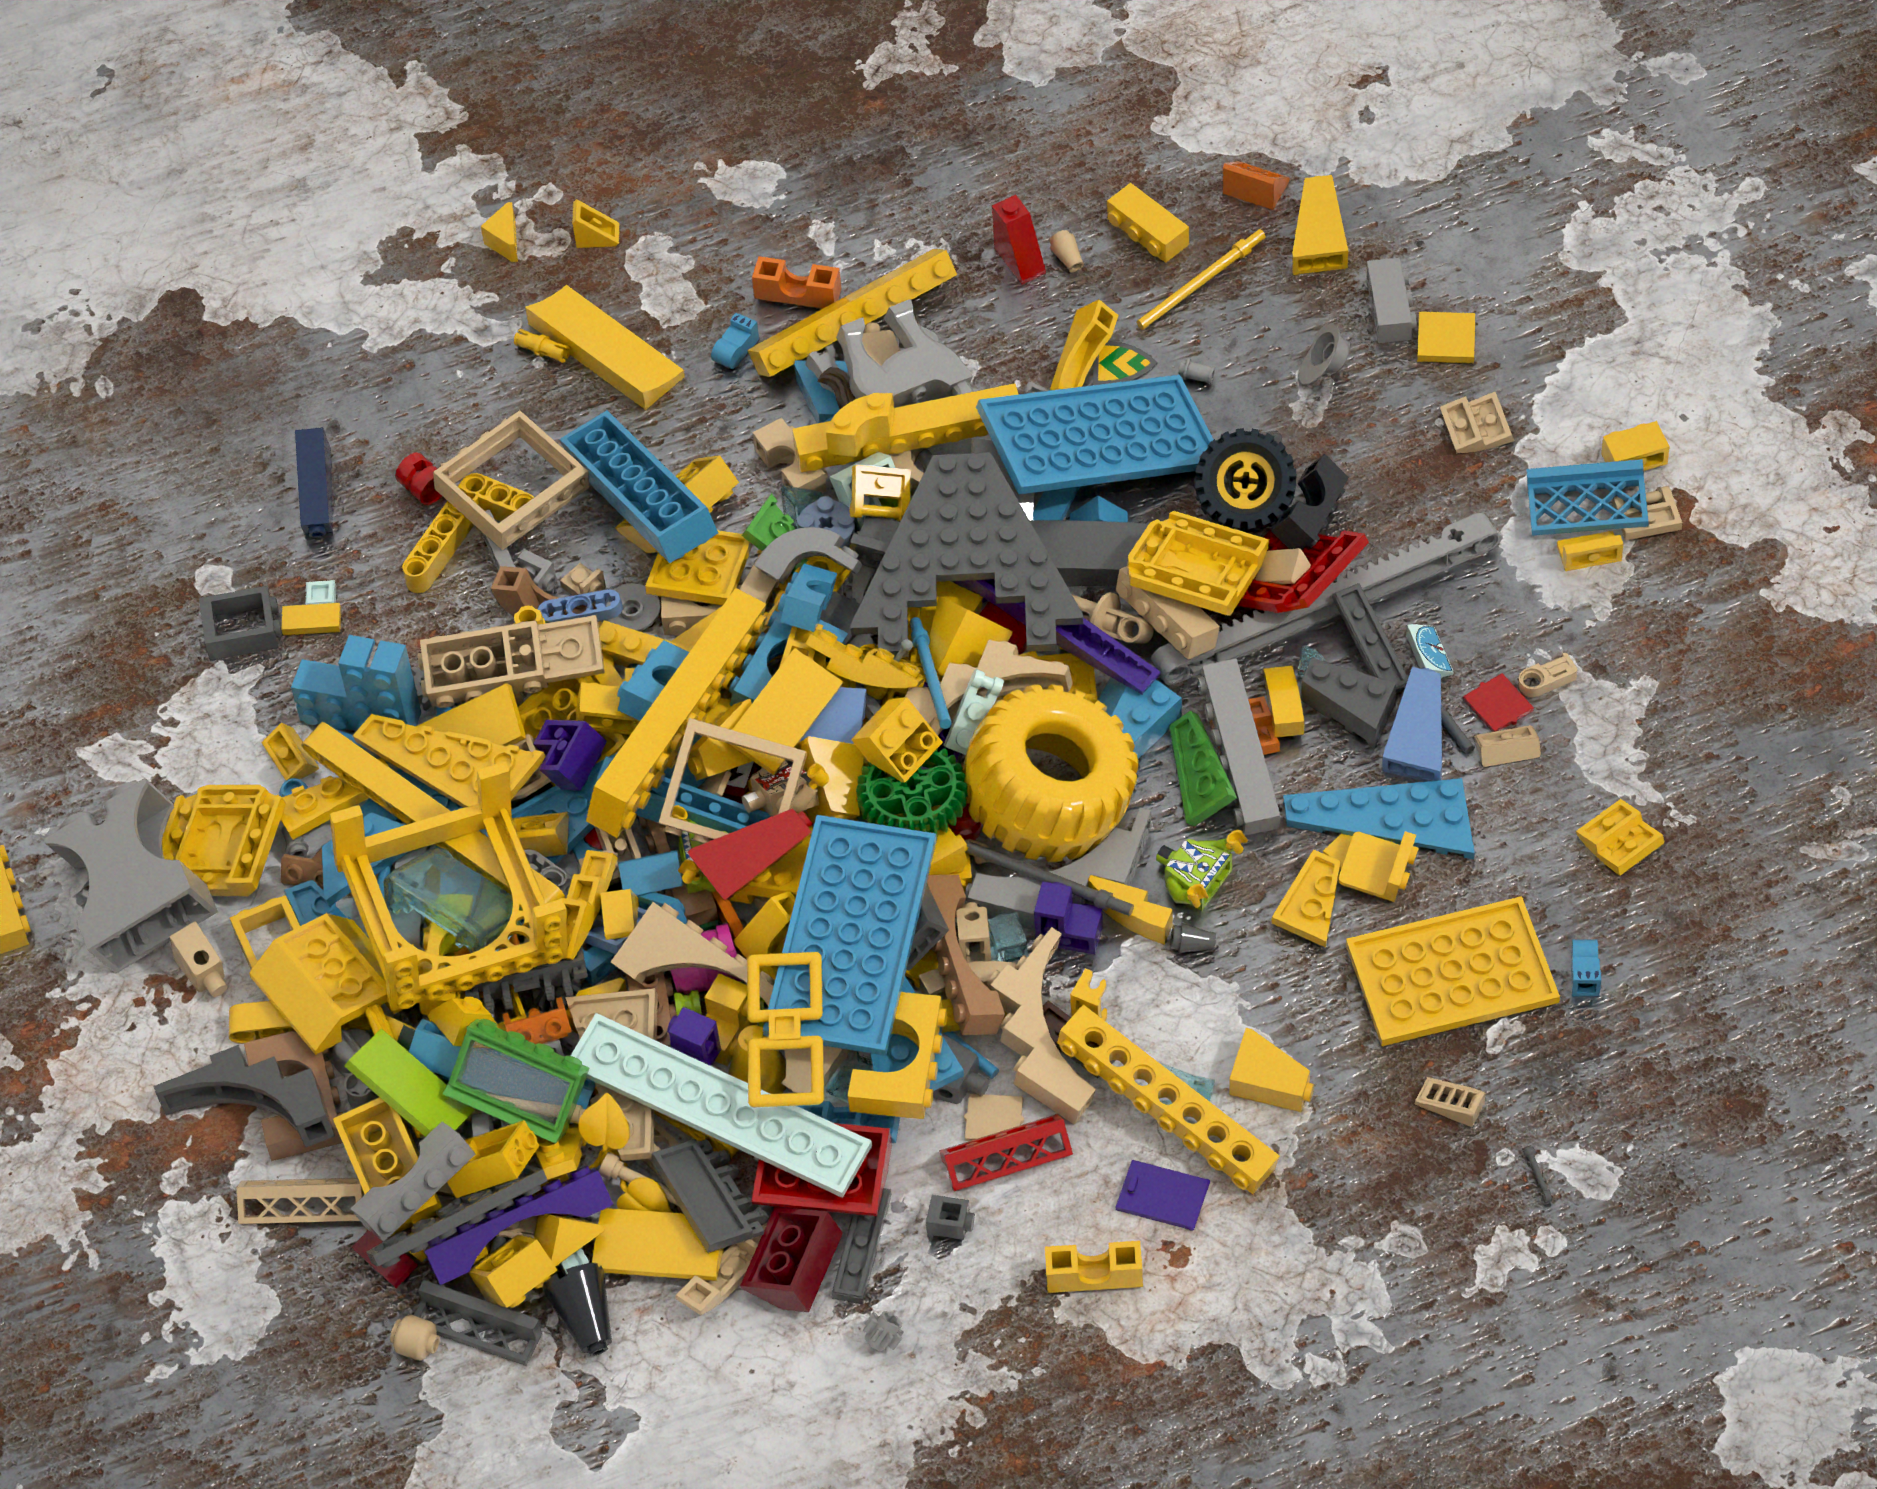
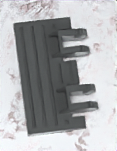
[465,946,588,1013]
[651,1139,769,1253]

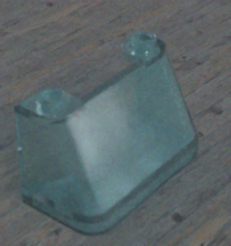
[383,848,524,953]

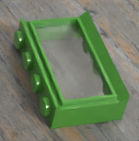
[443,1019,590,1144]

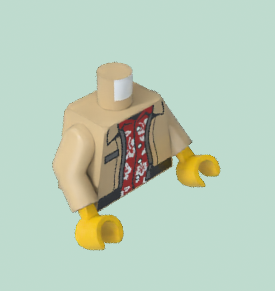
[742,760,829,817]

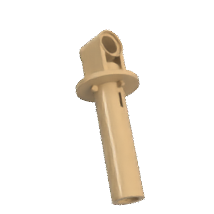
[1072,592,1154,644]

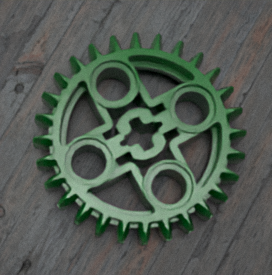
[856,748,968,837]

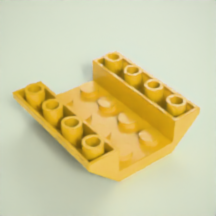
[249,913,403,1055]

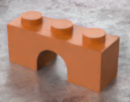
[752,256,842,309]

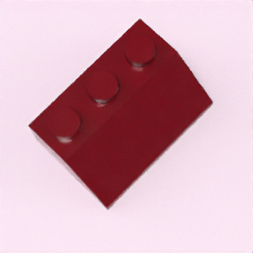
[740,1207,843,1312]

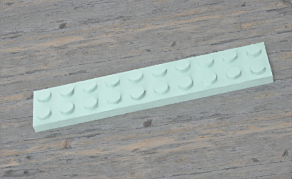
[570,1013,872,1198]

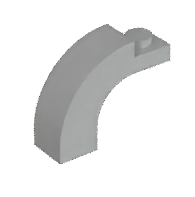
[754,527,863,584]

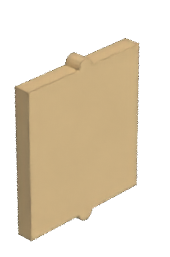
[964,1094,1024,1141]

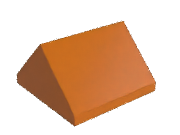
[1223,161,1290,210]

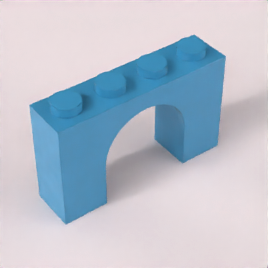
[729,610,848,706]

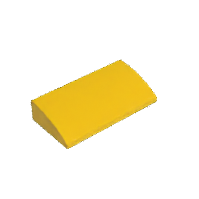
[592,1208,724,1281]

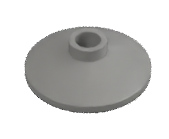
[606,583,661,631]

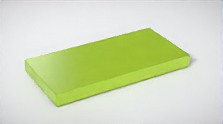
[344,1028,475,1137]

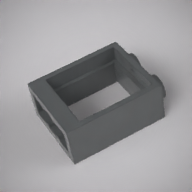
[199,586,282,661]
[906,884,949,971]

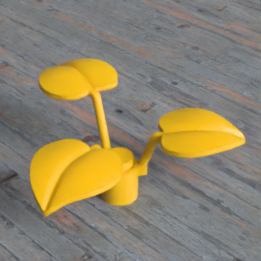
[532,1093,673,1216]

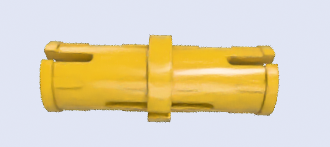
[514,329,570,363]

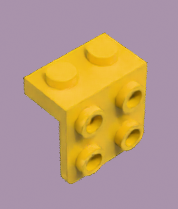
[1338,831,1419,902]

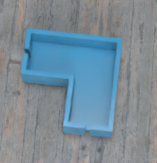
[291,635,422,731]

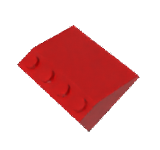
[751,1123,892,1216]

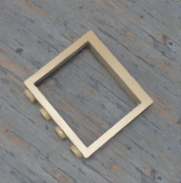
[433,410,589,550]
[658,718,807,843]

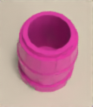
[671,923,742,995]

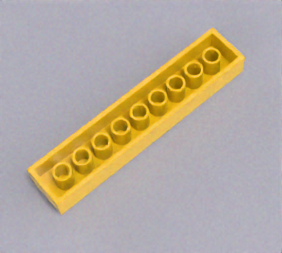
[586,588,767,838]

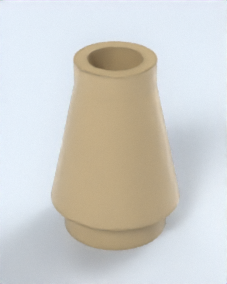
[1049,230,1084,272]

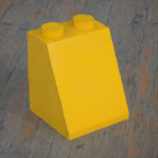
[928,596,1013,682]
[795,736,864,824]

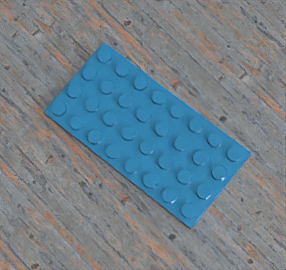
[976,375,1214,495]
[763,815,937,1056]

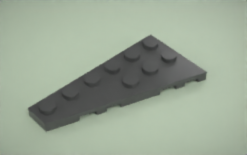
[366,1164,548,1268]

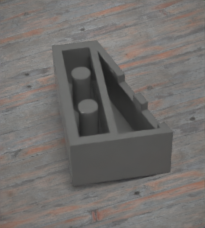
[1301,658,1396,749]

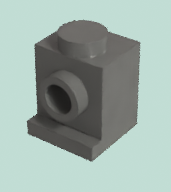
[926,1195,975,1240]

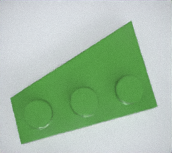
[741,493,808,574]

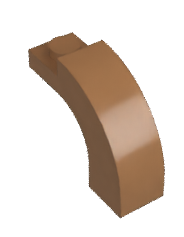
[491,566,596,617]

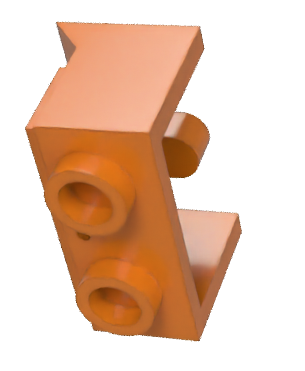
[502,997,572,1044]

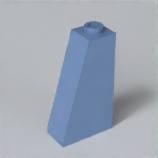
[1382,667,1442,782]

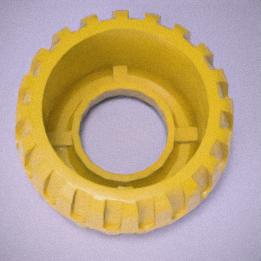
[962,684,1138,862]

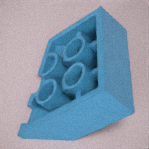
[1099,677,1182,759]

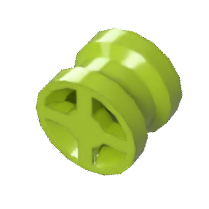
[674,990,702,1016]

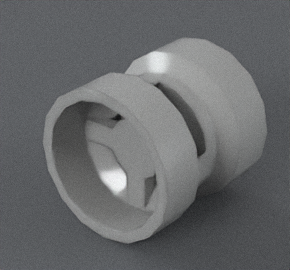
[344,1073,379,1109]

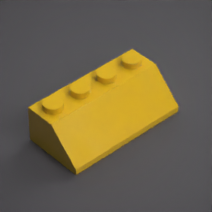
[615,455,739,553]

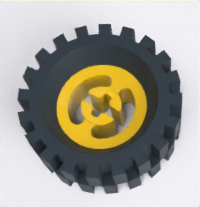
[1195,428,1297,533]

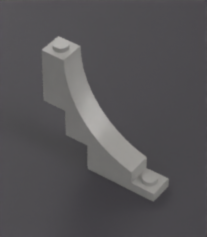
[965,807,1152,930]

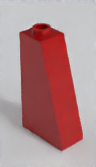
[687,808,813,902]

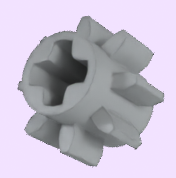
[863,1311,904,1351]

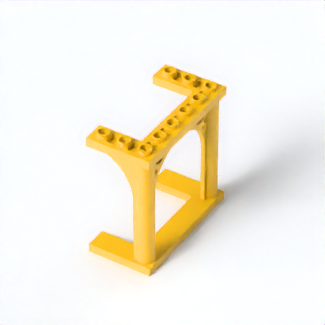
[330,761,568,1011]

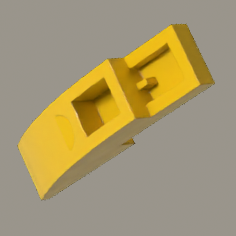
[806,629,925,688]

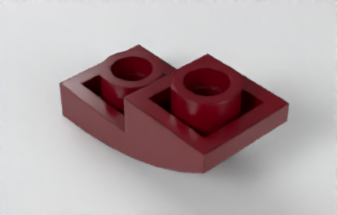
[352,1230,418,1289]

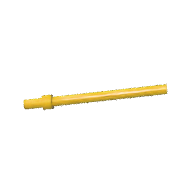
[1136,229,1266,330]

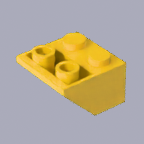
[851,697,943,783]

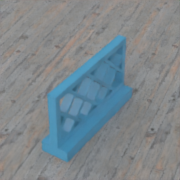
[1526,459,1649,536]

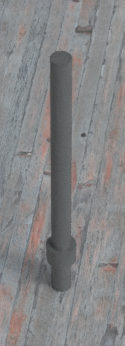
[965,841,1134,916]

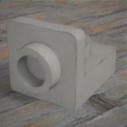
[518,549,557,592]

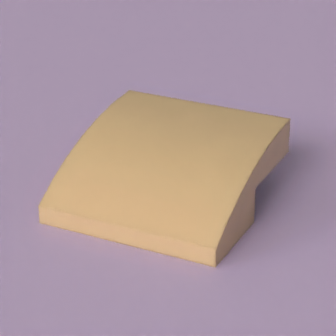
[1440,392,1514,453]

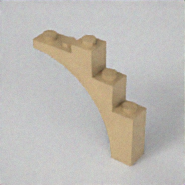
[905,640,1073,735]
[987,927,1096,1125]

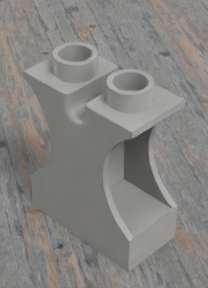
[44,778,218,973]

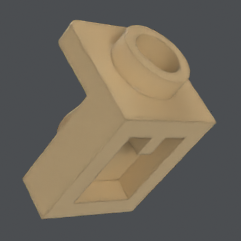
[560,563,606,596]

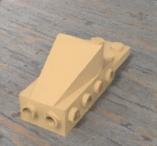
[418,615,605,708]

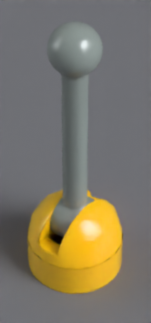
[864,639,913,700]

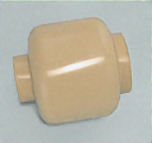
[390,1315,440,1361]

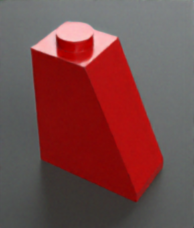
[992,194,1046,285]

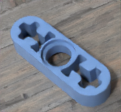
[537,589,623,623]

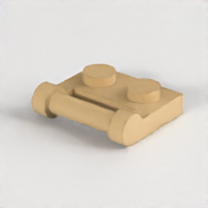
[1611,486,1682,540]

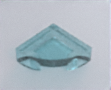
[1298,646,1326,676]

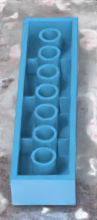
[559,410,718,563]

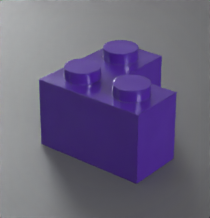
[533,720,607,791]
[1034,881,1103,955]
[667,1007,721,1066]

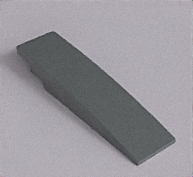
[1030,520,1149,587]

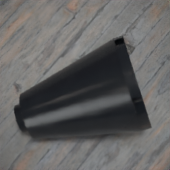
[542,1263,612,1356]

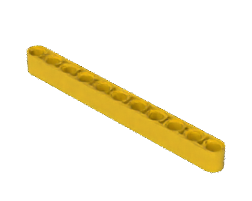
[301,722,566,903]

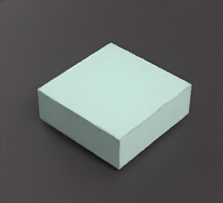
[305,580,336,605]

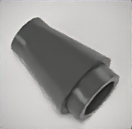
[1170,923,1216,953]

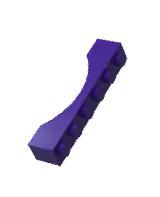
[423,1166,614,1285]

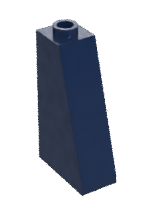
[295,427,333,538]

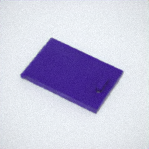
[1115,1160,1210,1231]

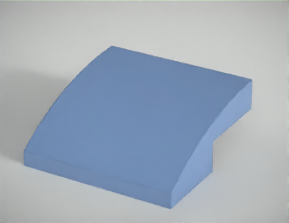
[800,687,867,744]

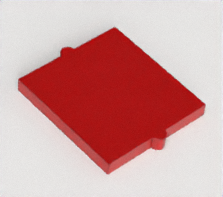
[1463,673,1534,732]

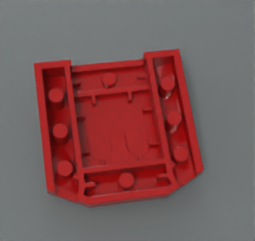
[1237,529,1369,613]

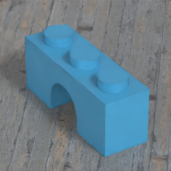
[778,563,837,632]
[617,640,689,721]

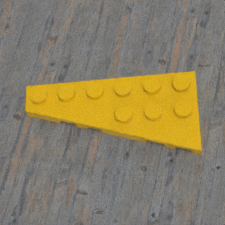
[353,714,546,808]

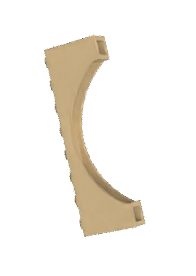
[611,902,850,1093]

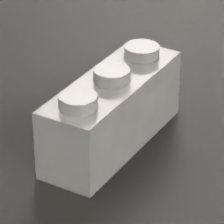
[1366,258,1417,343]

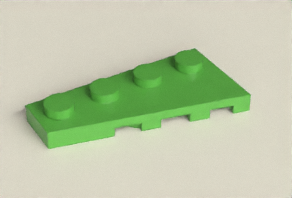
[1169,711,1237,827]

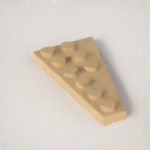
[565,988,658,1161]

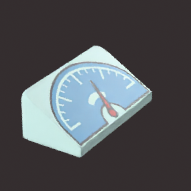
[1406,624,1454,678]

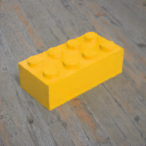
[333,1097,442,1236]

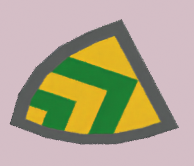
[1093,341,1158,385]

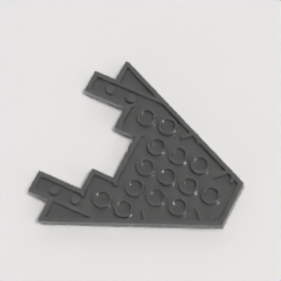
[850,452,1083,657]

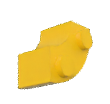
[826,393,895,457]

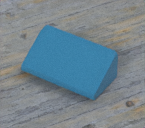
[618,850,684,895]

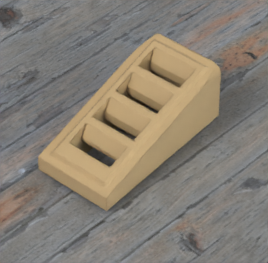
[1415,1077,1486,1127]

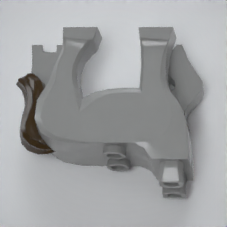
[806,299,974,409]

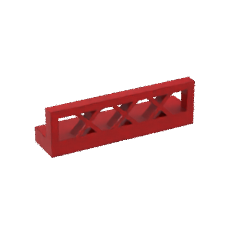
[939,1114,1073,1191]

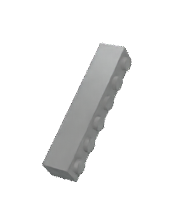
[1197,658,1280,835]

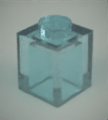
[988,912,1028,962]

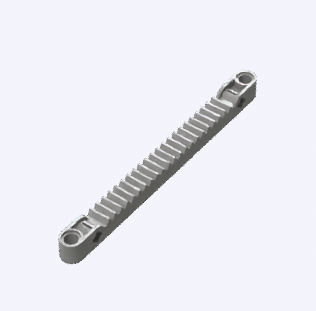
[1151,513,1501,685]

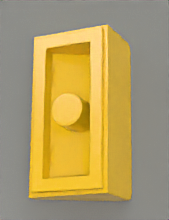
[261,723,319,780]

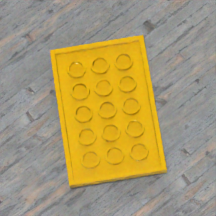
[1346,896,1560,1046]

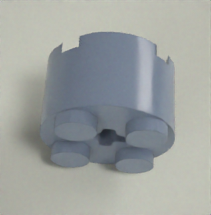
[797,496,856,549]

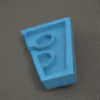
[284,880,369,938]

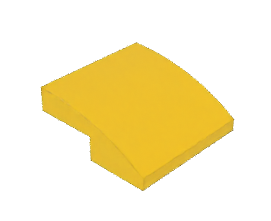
[1576,799,1664,876]

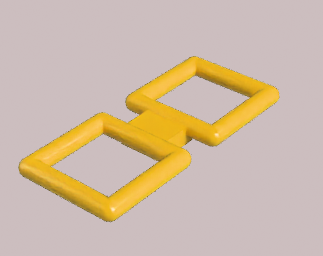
[747,952,824,1108]

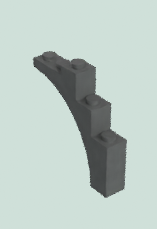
[154,1045,335,1147]

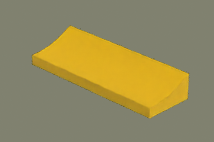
[525,285,685,410]

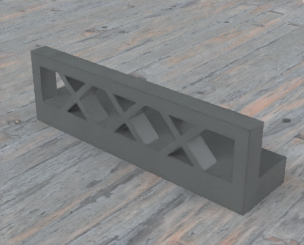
[414,1280,542,1366]

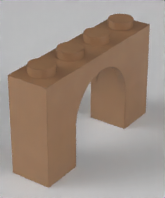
[244,1030,343,1161]

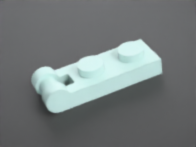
[944,669,1004,755]

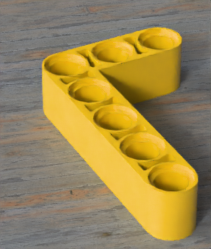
[402,473,534,594]

